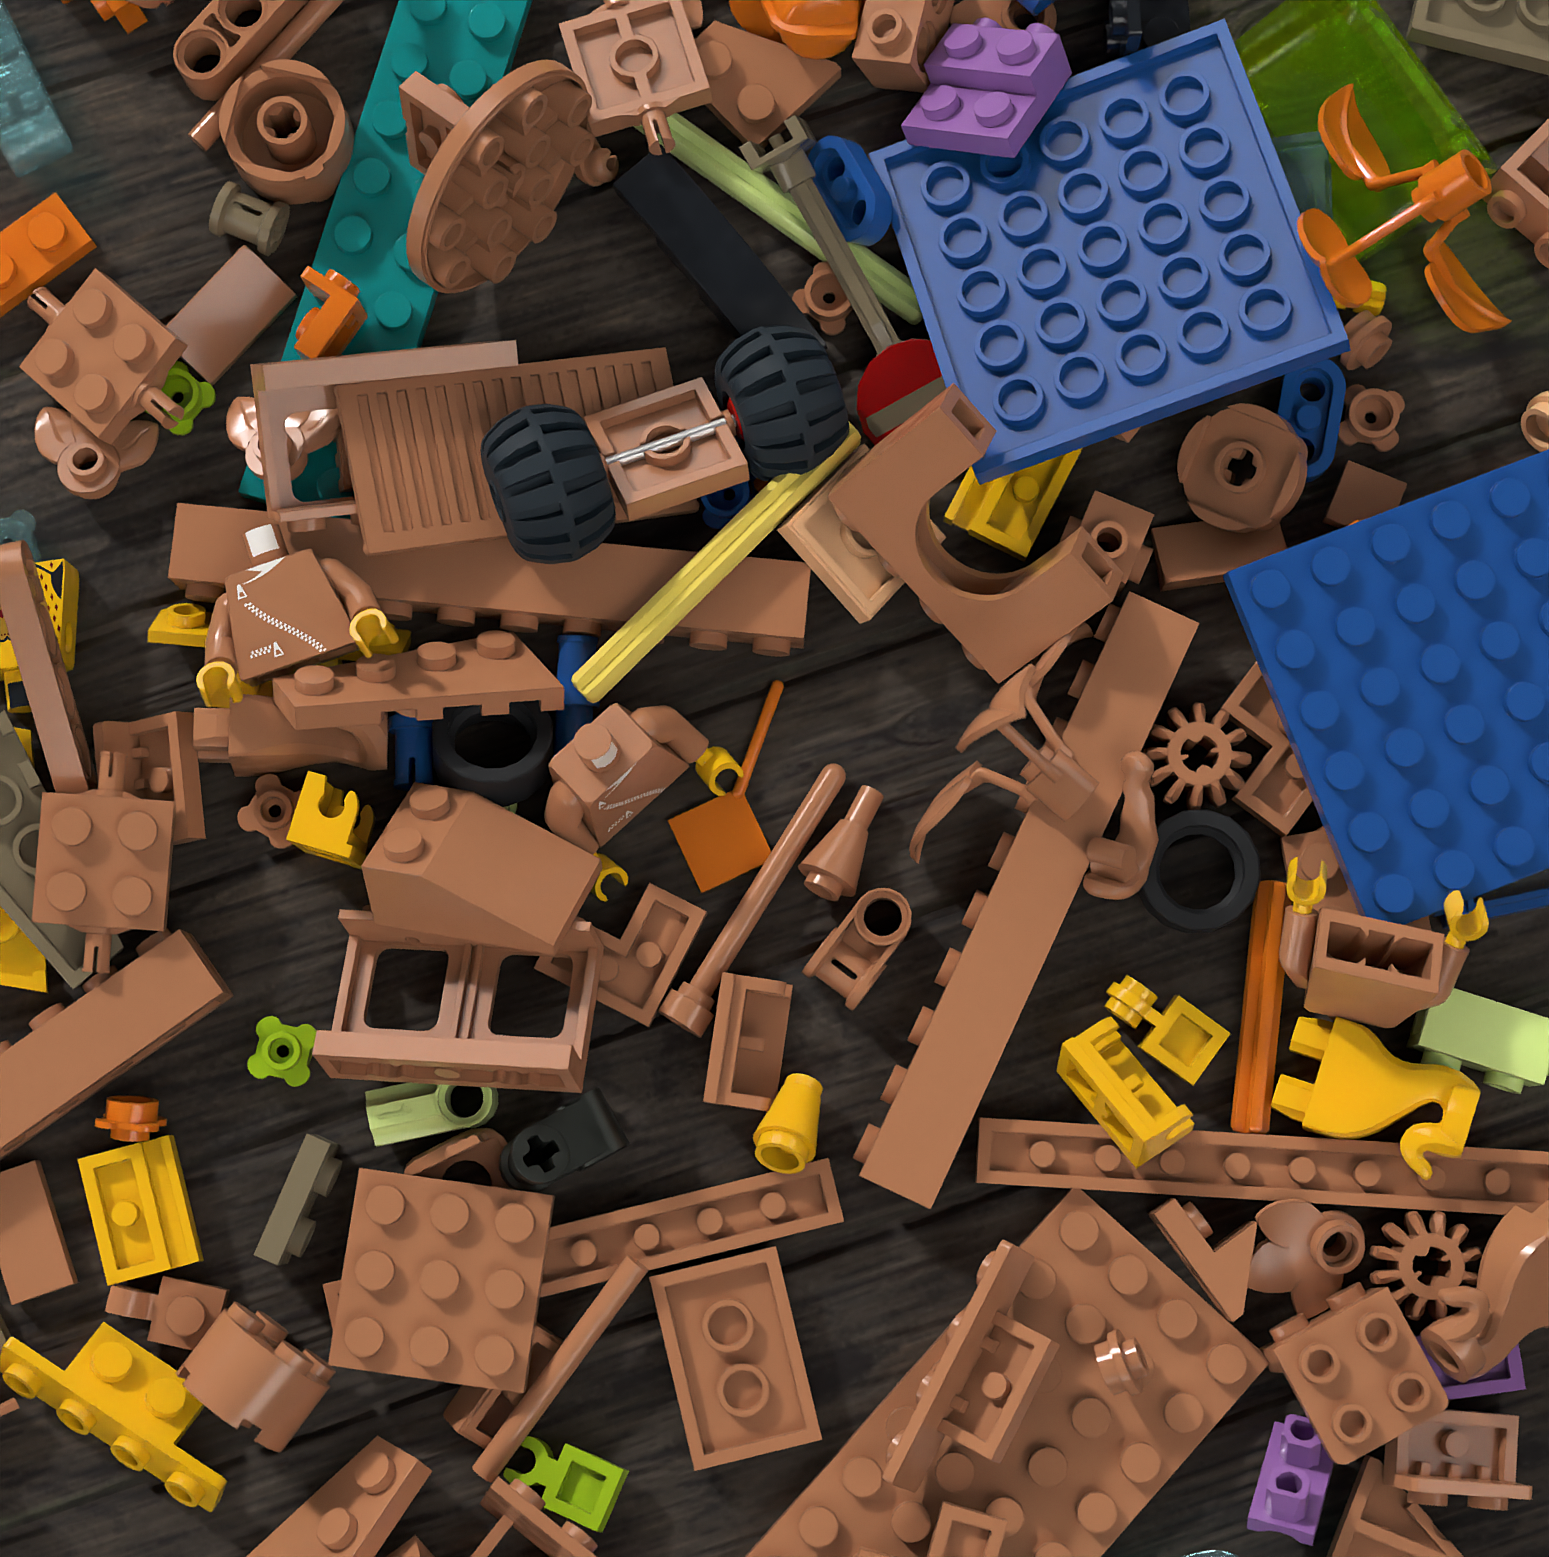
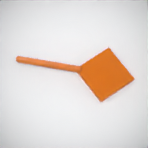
[668,680,784,893]

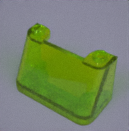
[1234,0,1498,262]

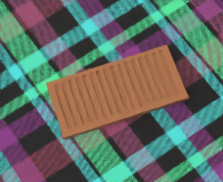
[334,347,700,557]

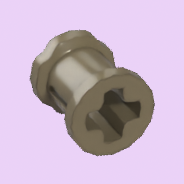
[209,181,290,256]

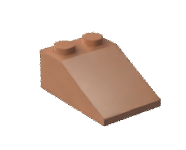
[361,782,603,956]

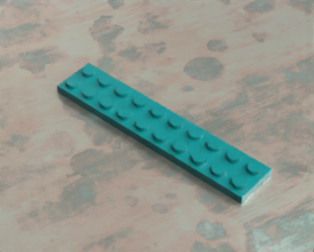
[238,0,533,519]

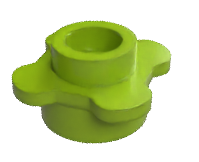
[145,361,216,435]
[247,1016,317,1087]

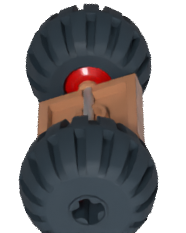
[480,324,849,564]

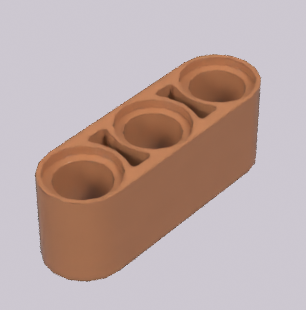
[173,0,310,101]

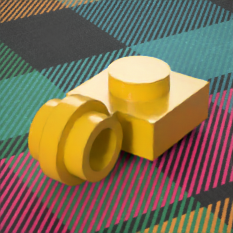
[1104,975,1231,1086]

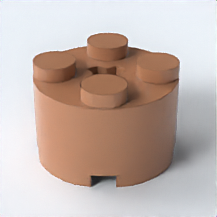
[219,59,355,205]
[176,1301,336,1453]

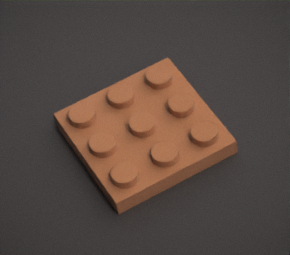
[328,1168,555,1393]

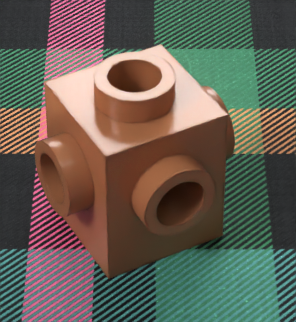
[1059,490,1154,597]

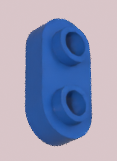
[808,136,893,246]
[1275,359,1346,483]

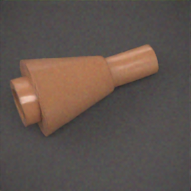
[798,785,884,901]

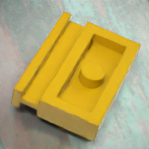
[943,448,1082,562]
[77,1135,204,1286]

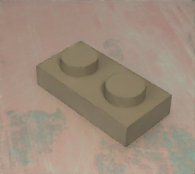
[254,1133,342,1265]

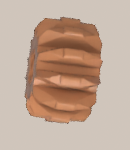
[1142,703,1252,810]
[1369,1211,1482,1321]

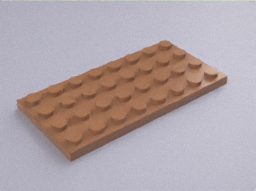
[745,1189,1269,1557]

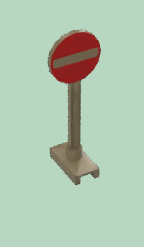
[739,115,946,445]

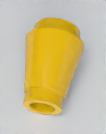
[753,1073,823,1174]

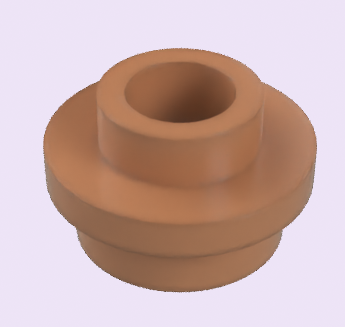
[1340,310,1392,370]
[1094,1329,1150,1396]

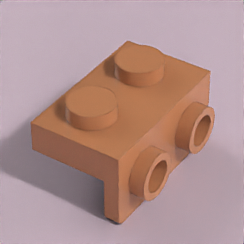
[93,711,206,845]
[1383,1409,1533,1511]

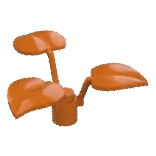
[1297,84,1512,333]

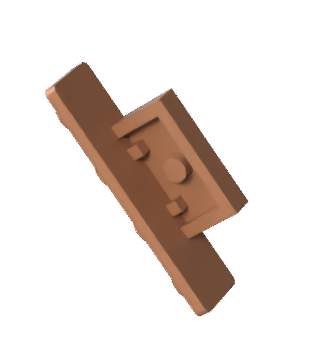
[882,1240,1060,1492]

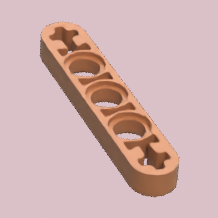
[0,540,98,794]

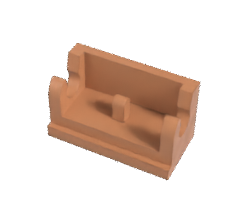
[703,972,793,1112]

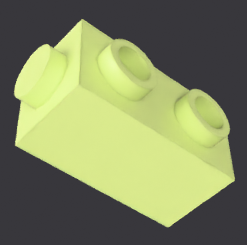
[1406,988,1549,1094]

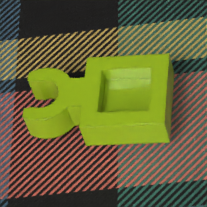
[503,1436,629,1532]

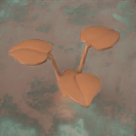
[909,622,1099,864]

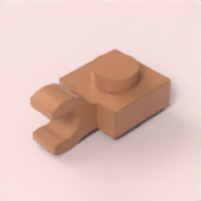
[105,1275,230,1351]

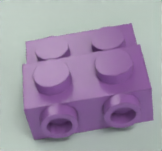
[901,18,1072,158]

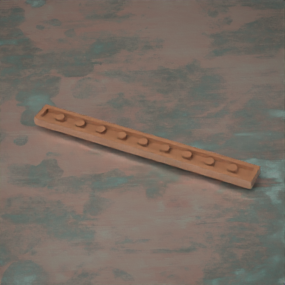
[975,1118,1549,1215]

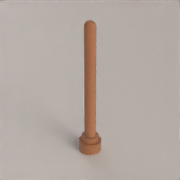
[657,763,846,1038]

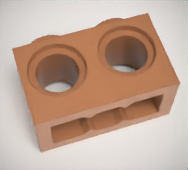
[852,0,955,93]

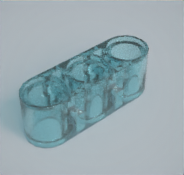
[0,0,75,178]

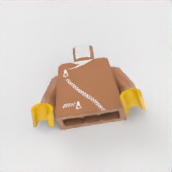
[196,524,399,707]
[544,703,744,902]
[1279,857,1489,1028]

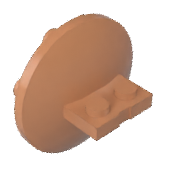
[399,60,595,293]

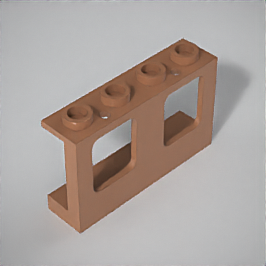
[250,340,519,532]
[312,905,604,1093]

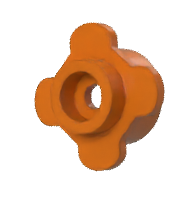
[95,1095,167,1142]

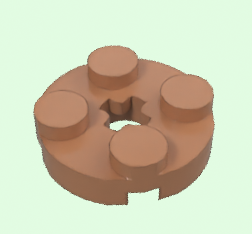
[1177,403,1308,533]

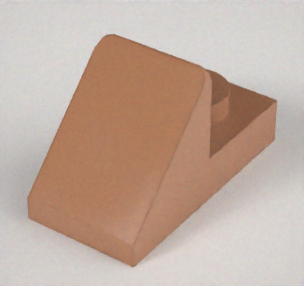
[1147,1198,1257,1322]

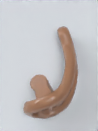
[1083,751,1159,900]

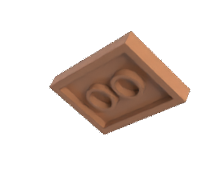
[649,1246,822,1471]

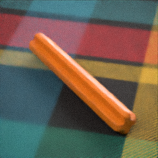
[1231,880,1292,1135]

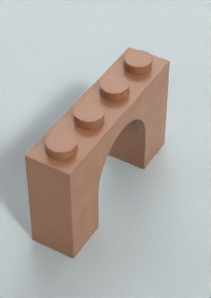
[827,383,1124,684]

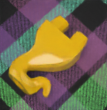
[1271,1016,1481,1180]

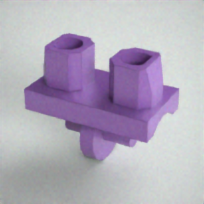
[1247,1414,1334,1546]

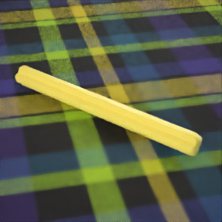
[571,421,861,703]

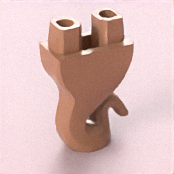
[193,694,388,777]
[1421,1199,1549,1383]

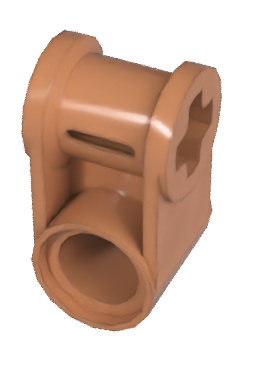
[801,888,912,1012]

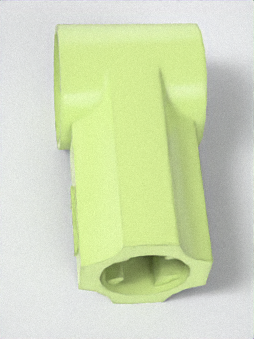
[365,1083,498,1147]

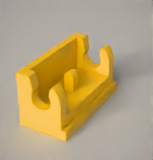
[286,771,375,869]
[1056,1017,1194,1169]

